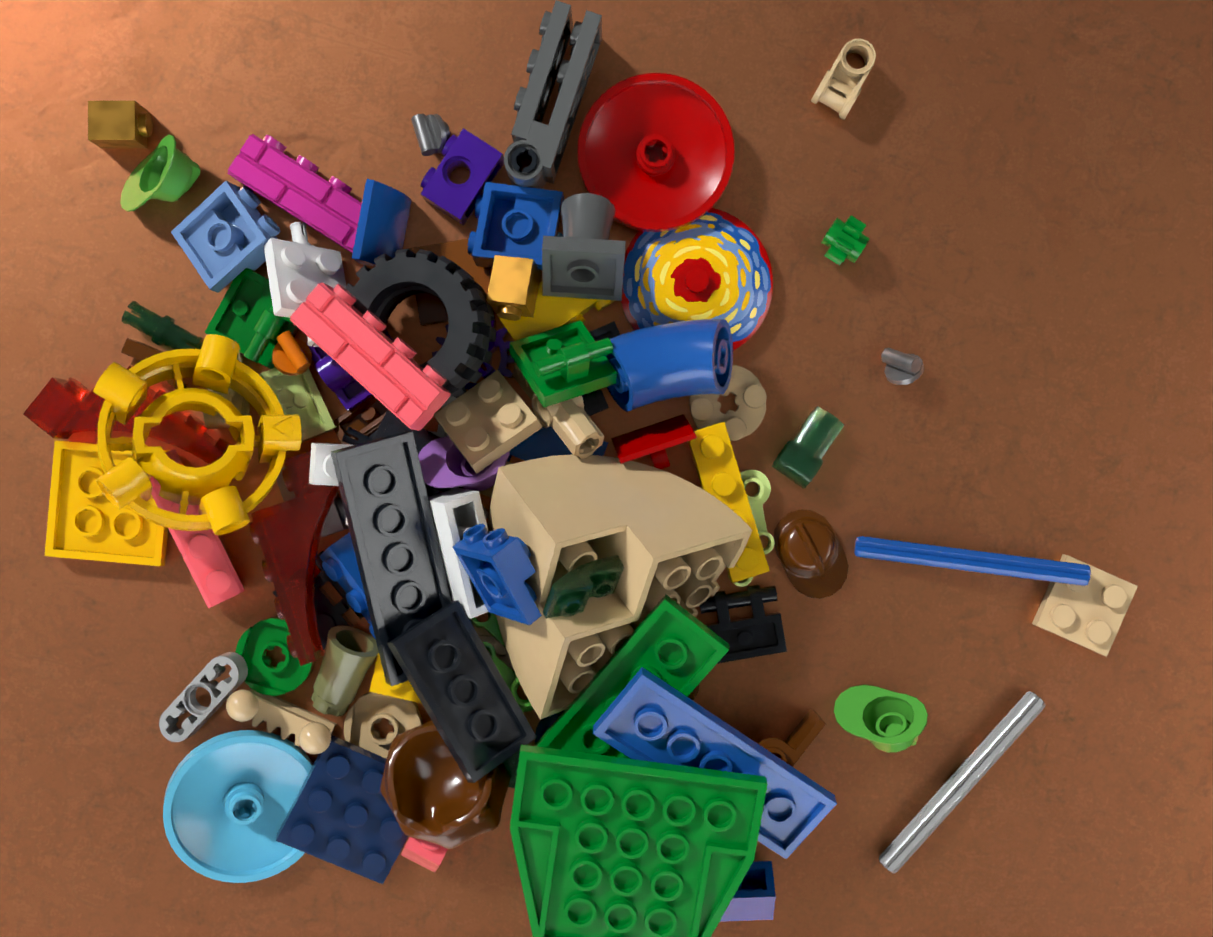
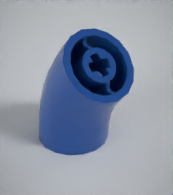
[605,319,733,412]

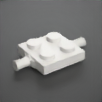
[264,222,346,347]

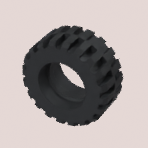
[345,249,496,403]

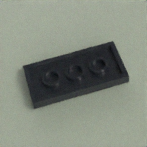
[387,600,537,783]

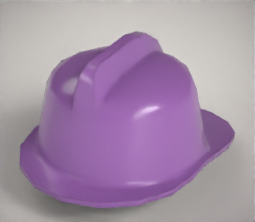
[418,436,510,491]

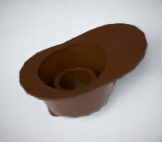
[774,509,849,599]

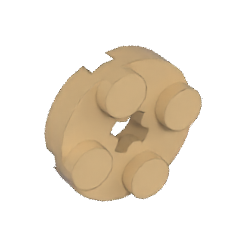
[689,365,767,441]
[344,692,423,759]

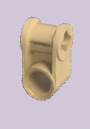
[811,38,876,120]

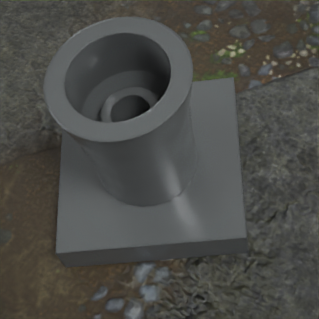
[542,193,626,301]

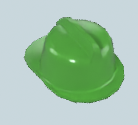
[120,135,201,212]
[834,685,928,753]

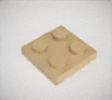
[434,370,542,474]
[1032,554,1138,657]

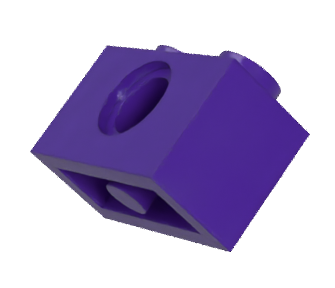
[420,128,504,226]

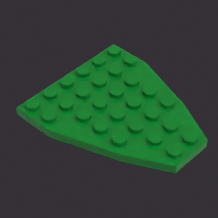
[510,744,768,937]

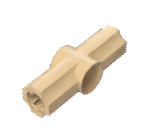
[513,365,604,459]

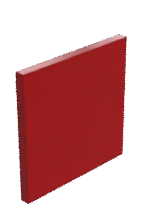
[611,414,697,469]

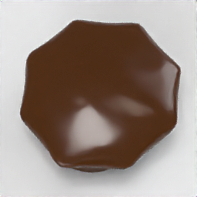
[380,720,510,849]

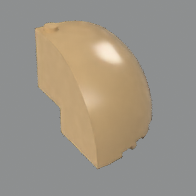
[487,454,753,720]

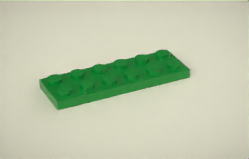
[515,594,729,773]

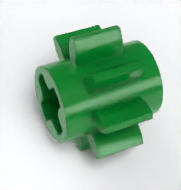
[821,215,870,266]

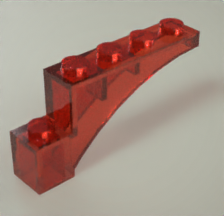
[23,365,232,464]
[249,451,339,666]

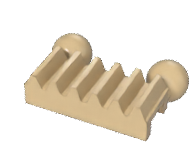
[226,689,337,754]

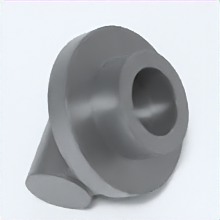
[411,114,450,156]
[881,348,924,385]

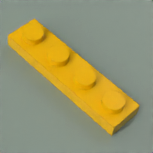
[688,422,770,583]

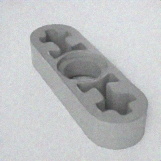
[159,652,248,742]

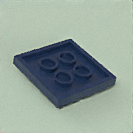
[276,735,409,884]

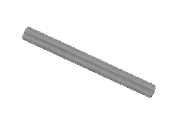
[879,691,1046,873]

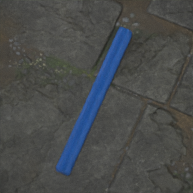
[854,536,1091,586]

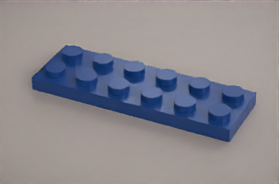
[593,667,837,859]

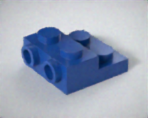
[468,182,564,270]
[453,524,542,625]

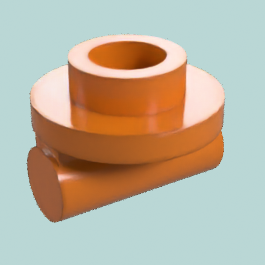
[272,331,312,376]

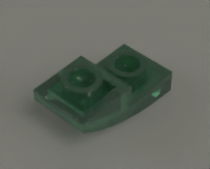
[543,555,624,618]

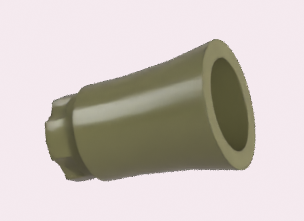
[311,626,379,717]

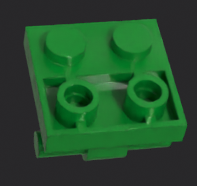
[204,268,299,369]
[510,320,617,408]

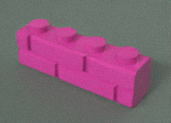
[227,134,362,253]

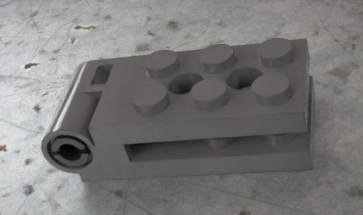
[504,0,602,189]

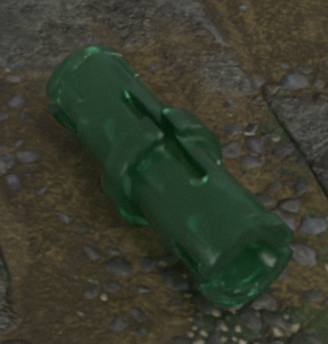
[122,301,204,350]

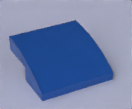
[352,179,412,267]

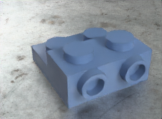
[171,181,281,293]

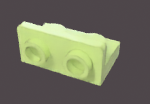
[260,368,336,443]

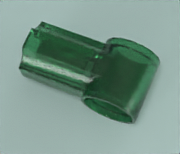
[772,406,845,489]

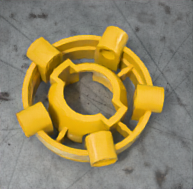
[93,334,302,535]

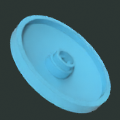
[163,730,314,883]

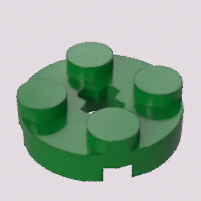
[235,617,316,696]

